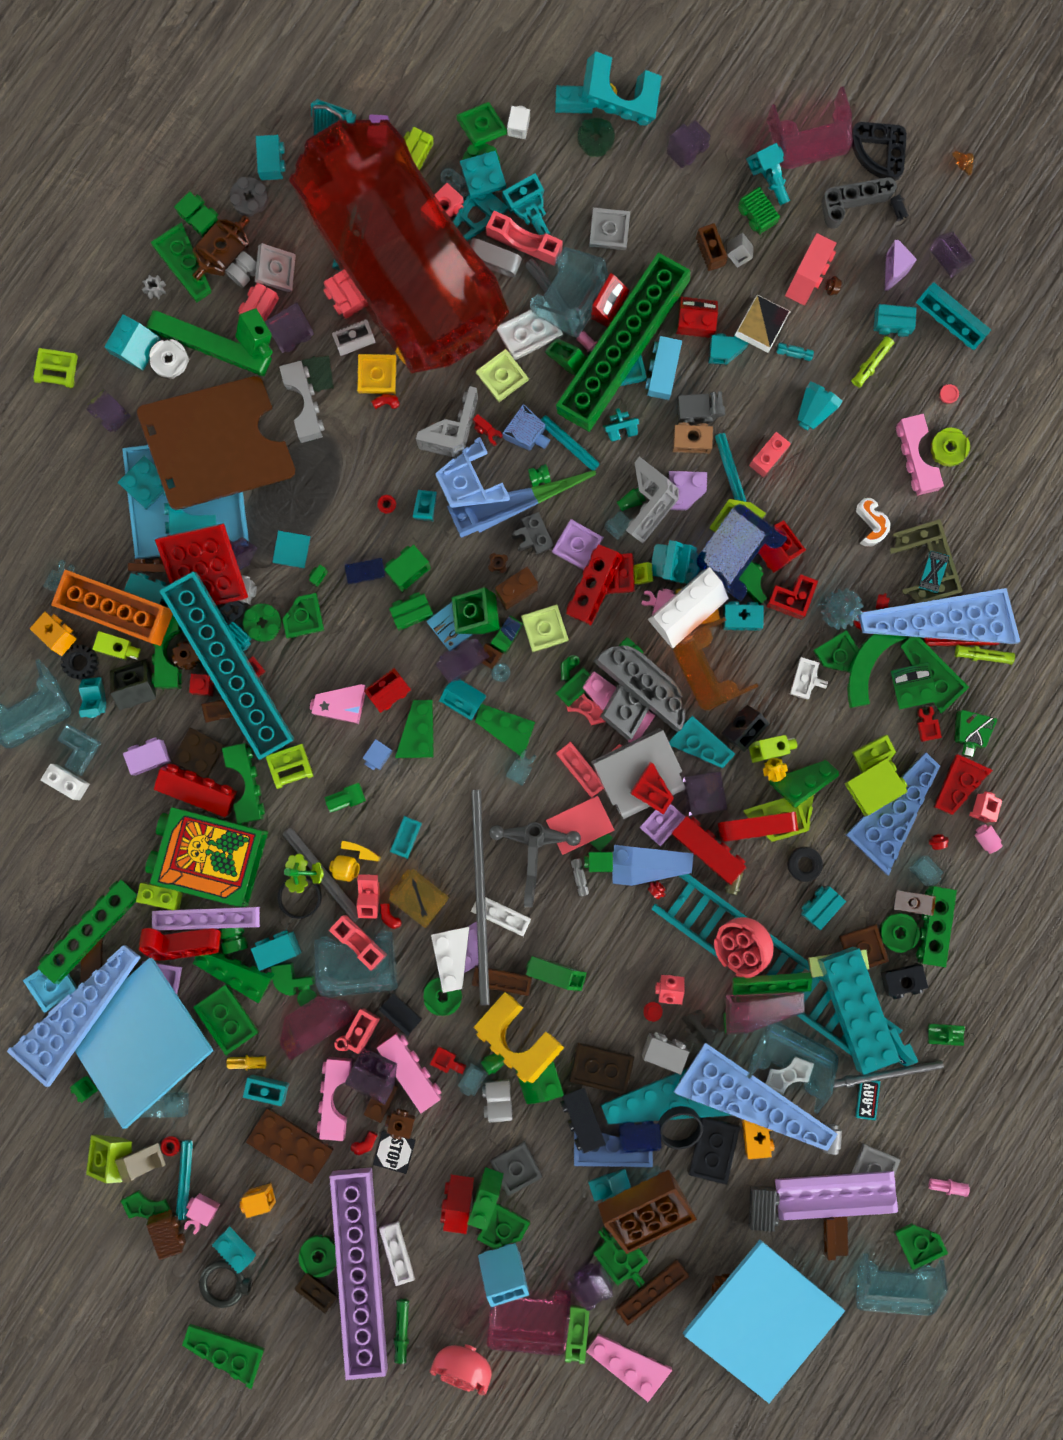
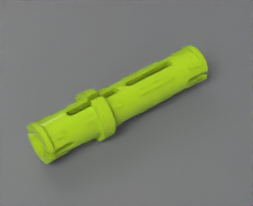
[851,336,894,388]
[955,645,1015,665]

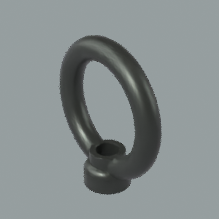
[199,1260,252,1308]

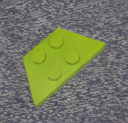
[743,794,815,842]

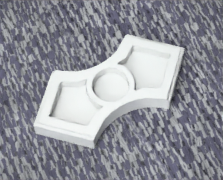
[766,1057,815,1094]

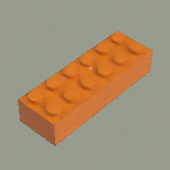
[51,569,173,646]

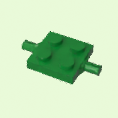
[593,1227,649,1287]

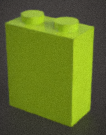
[844,759,908,816]

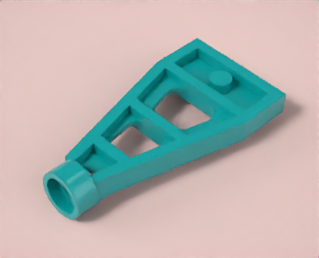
[438,193,508,254]

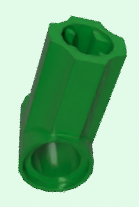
[324,783,366,813]

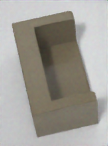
[115,1143,165,1183]

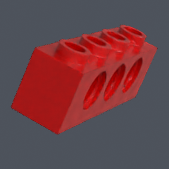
[566,544,623,626]

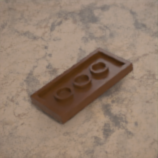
[246,1107,333,1184]

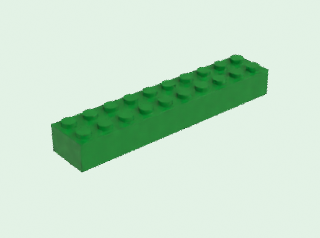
[556,252,690,432]

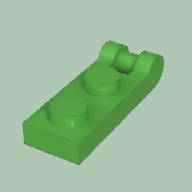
[565,1305,590,1364]

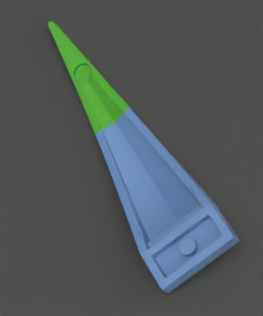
[447,471,596,538]

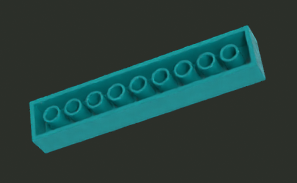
[159,571,294,760]

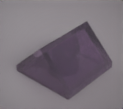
[929,232,975,278]

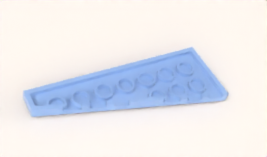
[858,588,1020,644]
[7,945,141,1087]

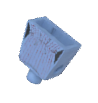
[503,404,550,451]

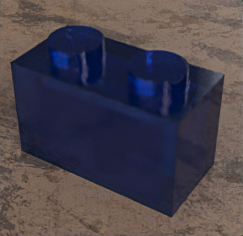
[618,1121,662,1154]

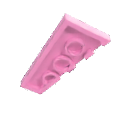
[586,1333,672,1402]

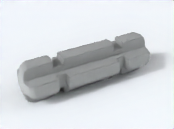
[571,858,589,897]

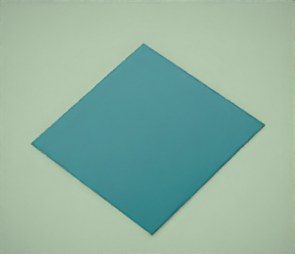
[272,531,311,568]

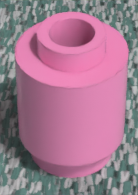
[974,824,1003,854]

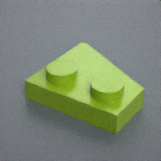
[852,735,896,772]

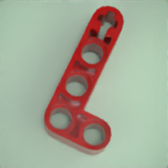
[718,812,799,842]
[139,928,221,961]

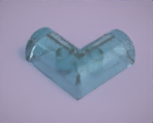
[57,724,102,776]

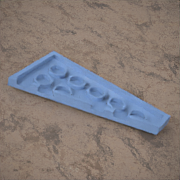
[846,753,940,876]

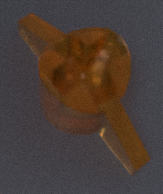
[952,151,974,176]

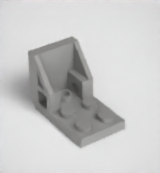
[416,386,478,458]
[626,456,679,543]

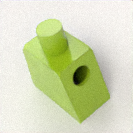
[92,631,141,661]
[749,735,797,763]

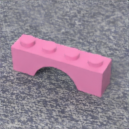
[896,414,944,496]
[317,1057,352,1141]

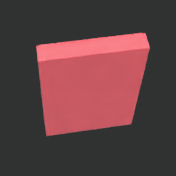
[546,796,615,855]

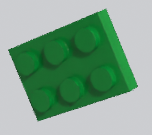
[193,984,259,1056]

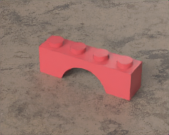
[486,211,563,266]

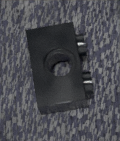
[722,705,770,752]
[881,964,928,999]

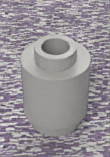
[823,1124,842,1154]

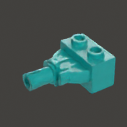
[746,143,790,205]
[502,173,551,235]

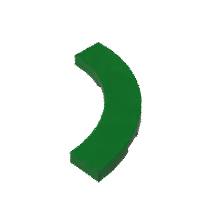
[847,634,908,708]

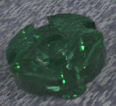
[577,118,615,157]

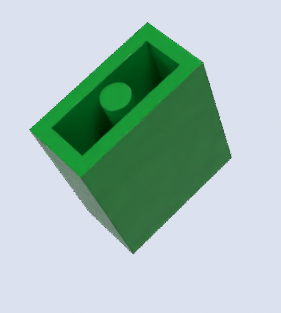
[467,1167,504,1231]

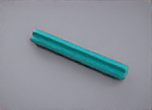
[541,415,600,471]
[715,433,746,502]
[176,1140,193,1220]

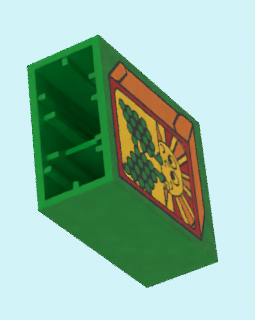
[145,807,269,908]

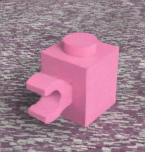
[641,589,676,615]
[184,1193,220,1234]

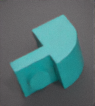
[79,677,106,718]

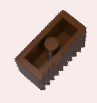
[696,223,728,271]
[147,1210,186,1260]

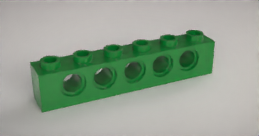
[37,880,138,984]

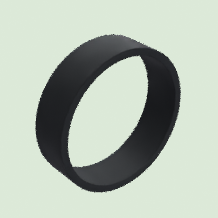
[277,877,322,919]
[658,1106,703,1149]

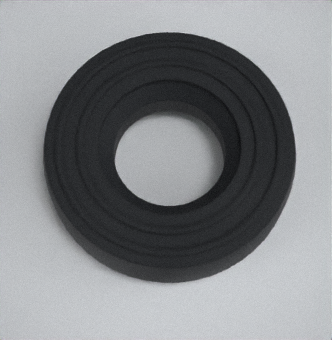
[787,847,823,882]

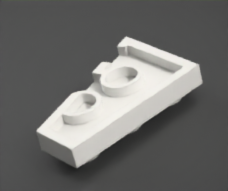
[431,926,470,993]

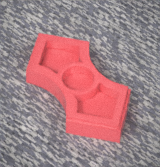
[566,693,606,726]

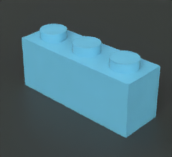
[645,336,682,400]

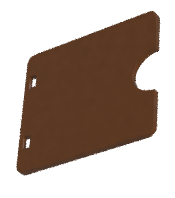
[137,376,295,510]

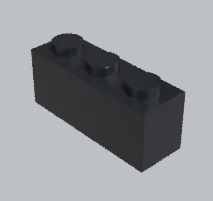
[560,1088,606,1154]

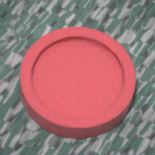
[939,384,959,404]

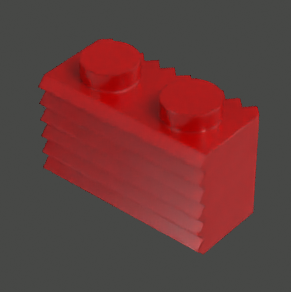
[364,668,411,713]

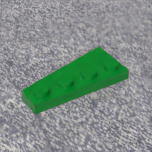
[151,222,212,303]
[900,637,969,714]
[193,953,274,1004]
[182,1324,265,1389]

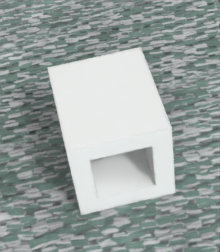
[507,106,530,139]

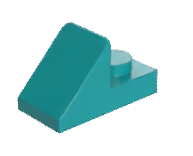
[413,490,437,522]
[588,1168,631,1201]

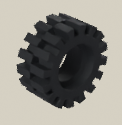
[61,644,99,680]

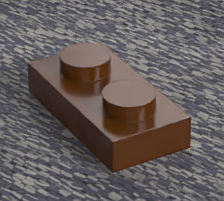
[128,558,166,572]
[364,1078,398,1123]

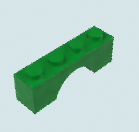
[152,615,183,689]
[222,743,265,824]

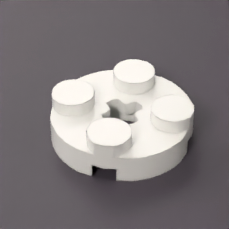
[149,339,189,379]

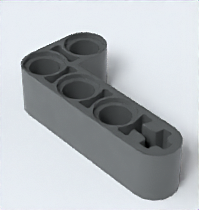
[821,178,897,229]

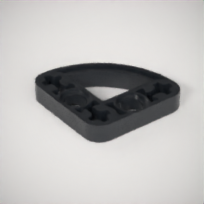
[851,122,907,181]

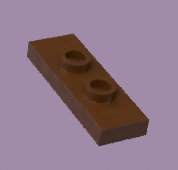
[471,965,533,996]

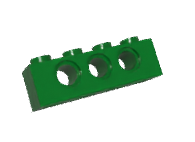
[916,886,957,968]

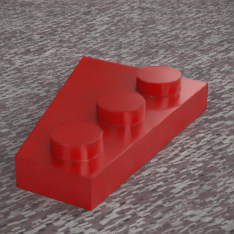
[933,754,993,815]

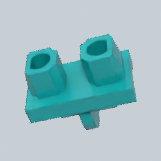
[603,408,639,442]

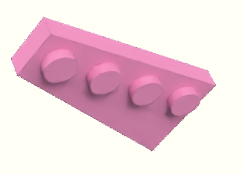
[582,672,655,743]

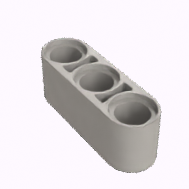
[465,238,522,277]

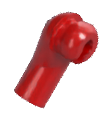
[371,394,400,409]
[351,1131,378,1155]

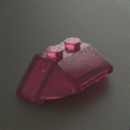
[280,996,356,1060]

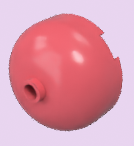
[714,917,773,978]
[430,1344,491,1395]

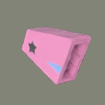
[310,684,367,724]

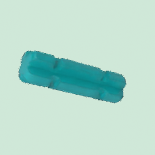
[777,343,814,361]

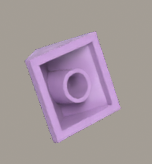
[885,240,917,291]

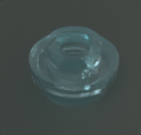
[491,663,510,682]

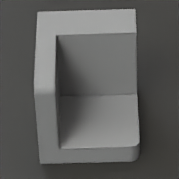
[727,233,753,268]

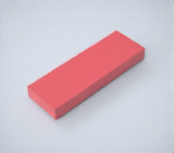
[556,742,604,798]

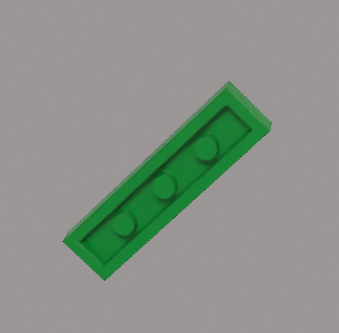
[732,972,812,997]

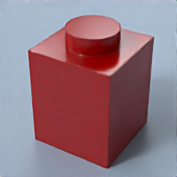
[189,674,214,697]

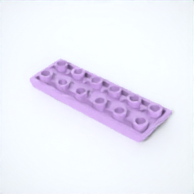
[775,1171,898,1220]

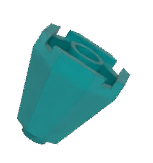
[797,381,843,431]

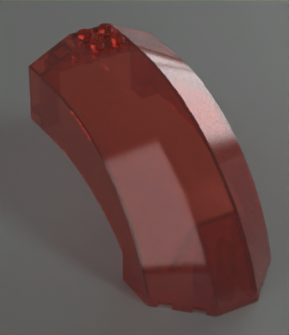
[289,120,510,374]

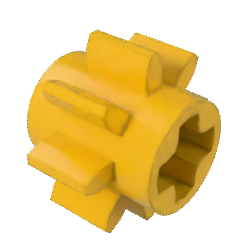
[763,758,788,782]

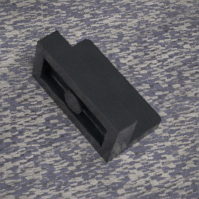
[379,993,422,1036]

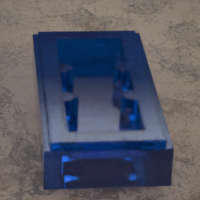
[344,558,386,585]

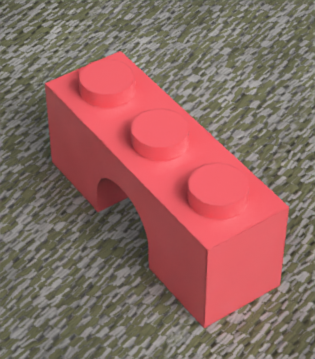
[329,915,388,971]

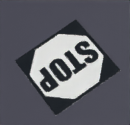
[373,1130,416,1174]

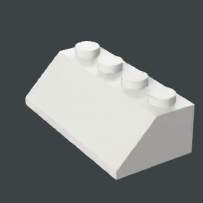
[648,567,728,648]

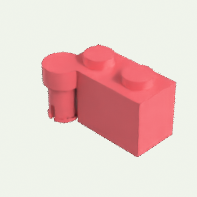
[334,1008,381,1054]

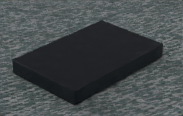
[688,1117,740,1185]

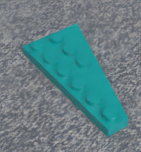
[600,1067,731,1124]

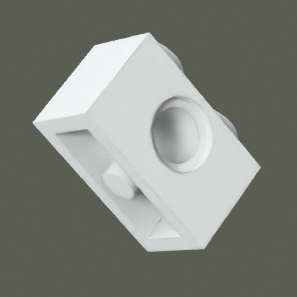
[41,763,90,800]

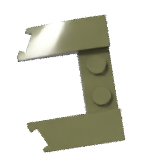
[890,519,963,604]

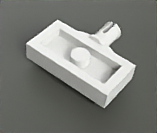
[790,657,828,700]

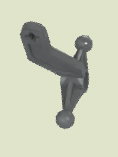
[489,822,581,908]

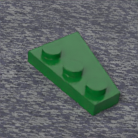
[395,700,434,758]
[475,704,535,758]
[769,760,839,808]

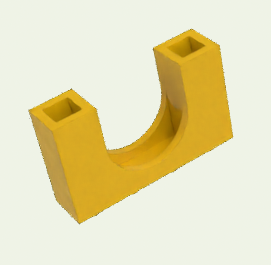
[474,992,565,1083]

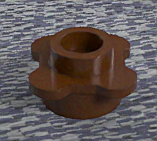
[488,553,508,573]

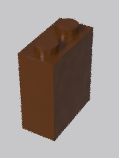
[495,566,538,610]

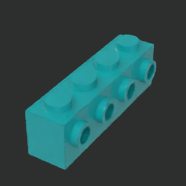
[916,282,991,351]

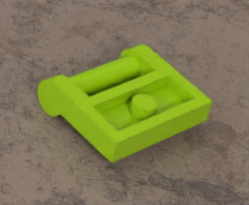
[34,348,78,388]
[266,744,314,789]

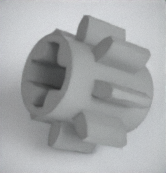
[142,275,166,299]

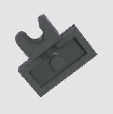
[512,512,554,555]

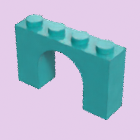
[581,51,662,125]
[163,479,216,535]

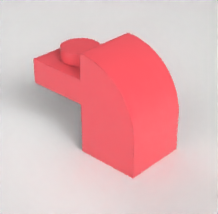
[357,874,380,919]

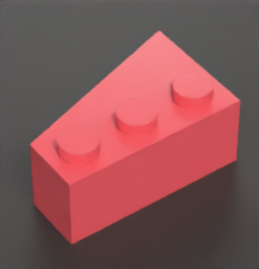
[785,233,836,306]

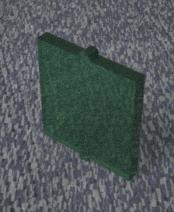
[298,356,334,392]

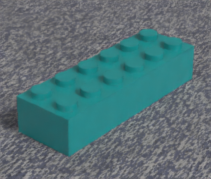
[818,947,900,1075]

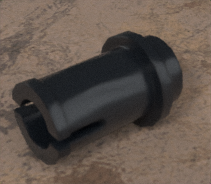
[890,195,909,221]

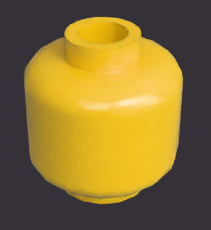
[329,855,360,882]

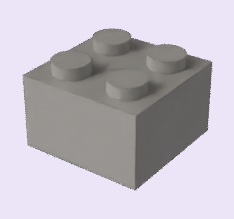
[641,1031,689,1074]

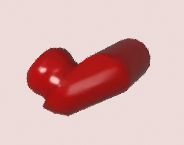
[380,903,401,929]

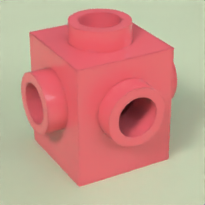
[655,975,684,1005]

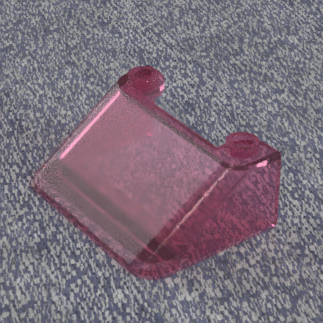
[487,1290,571,1356]

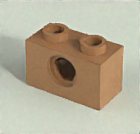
[672,423,713,454]

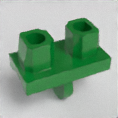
[927,1023,965,1046]

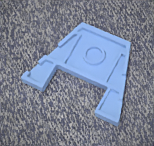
[435,437,510,508]

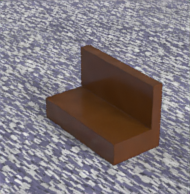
[823,1216,848,1260]

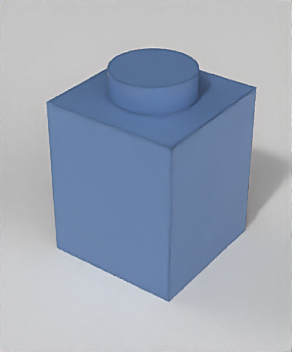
[363,739,393,770]

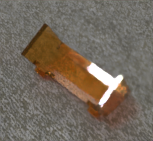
[673,617,758,711]

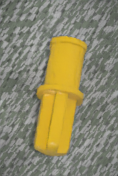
[226,1055,266,1071]

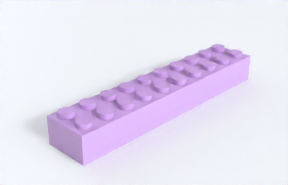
[330,1167,388,1380]

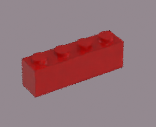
[153,764,238,817]
[672,816,746,886]

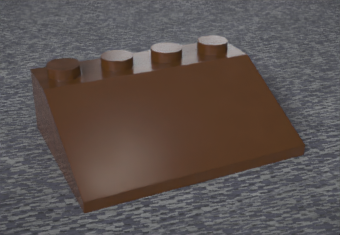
[598,1170,697,1254]

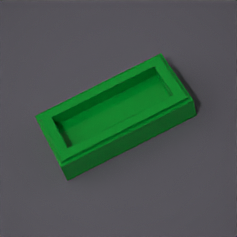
[555,667,591,707]

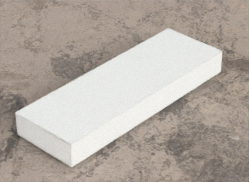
[471,897,531,936]
[379,1221,415,1286]

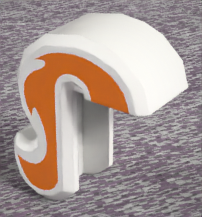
[856,498,890,546]

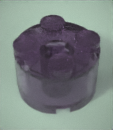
[86,389,131,432]
[568,1262,614,1311]

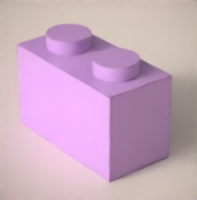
[123,738,171,776]

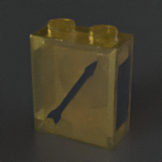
[389,868,450,928]

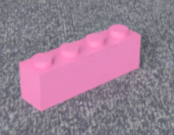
[377,1032,442,1113]

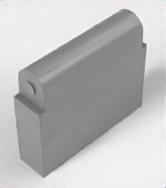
[591,728,686,819]

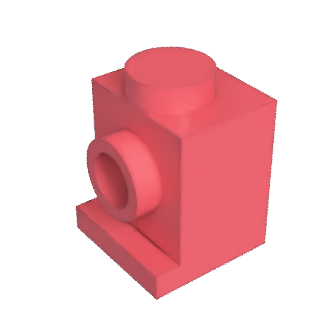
[969,791,1002,823]

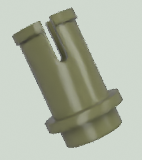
[725,873,744,896]

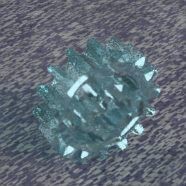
[821,588,864,630]

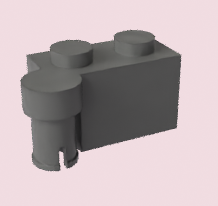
[677,391,726,425]

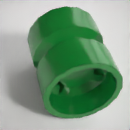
[217,928,248,954]

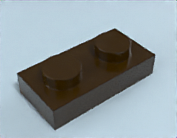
[294,1273,338,1314]

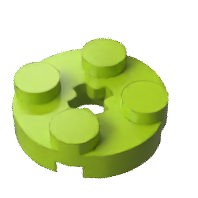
[930,428,970,467]

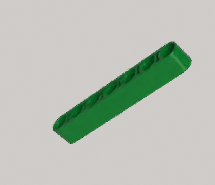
[145,310,272,376]

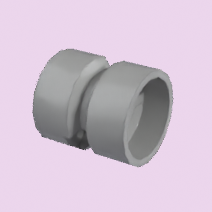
[225,251,257,288]

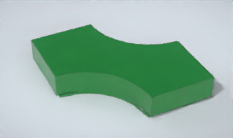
[120,1190,174,1219]

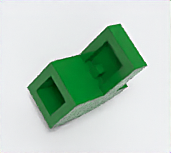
[271,963,315,996]

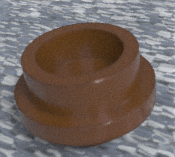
[825,276,842,296]

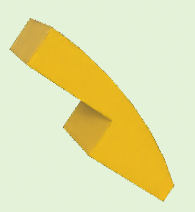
[341,841,381,861]

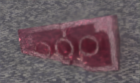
[726,992,804,1034]

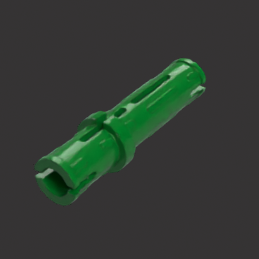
[393,1299,409,1364]

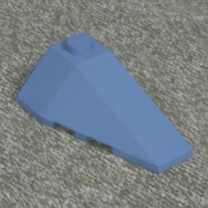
[612,845,694,886]

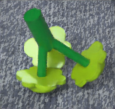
[284,853,324,893]

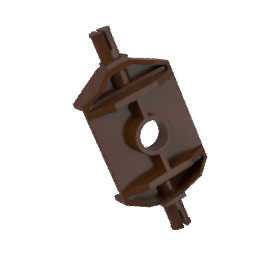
[192,216,250,281]

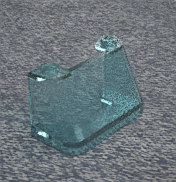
[530,247,609,337]
[314,931,398,997]

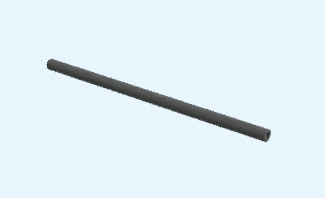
[471,790,490,1005]

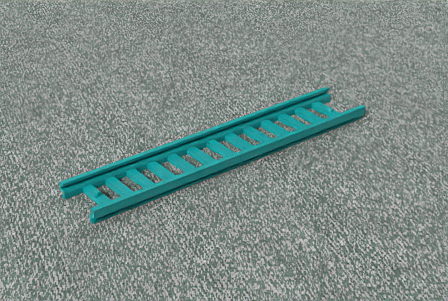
[651,874,902,1072]

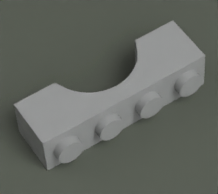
[279,361,325,443]

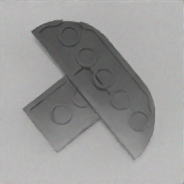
[594,646,685,740]

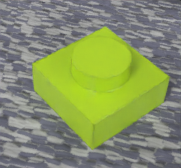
[634,562,653,585]

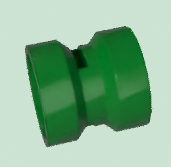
[528,464,551,487]

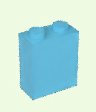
[478,1243,529,1307]

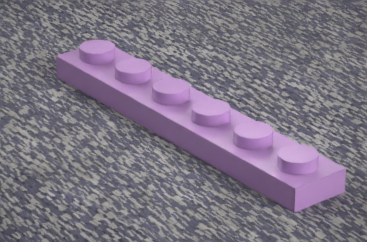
[152,907,260,930]

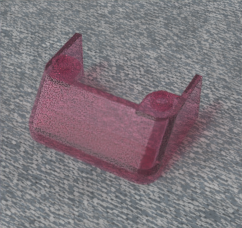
[767,86,852,169]

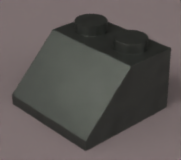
[110,659,156,710]

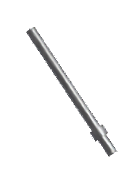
[829,1061,944,1089]

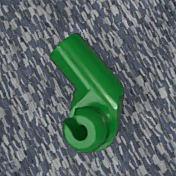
[561,655,580,681]

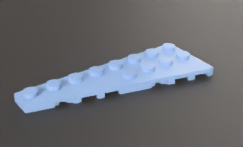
[673,1043,838,1151]

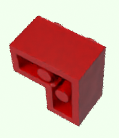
[766,574,818,620]
[440,1175,474,1234]

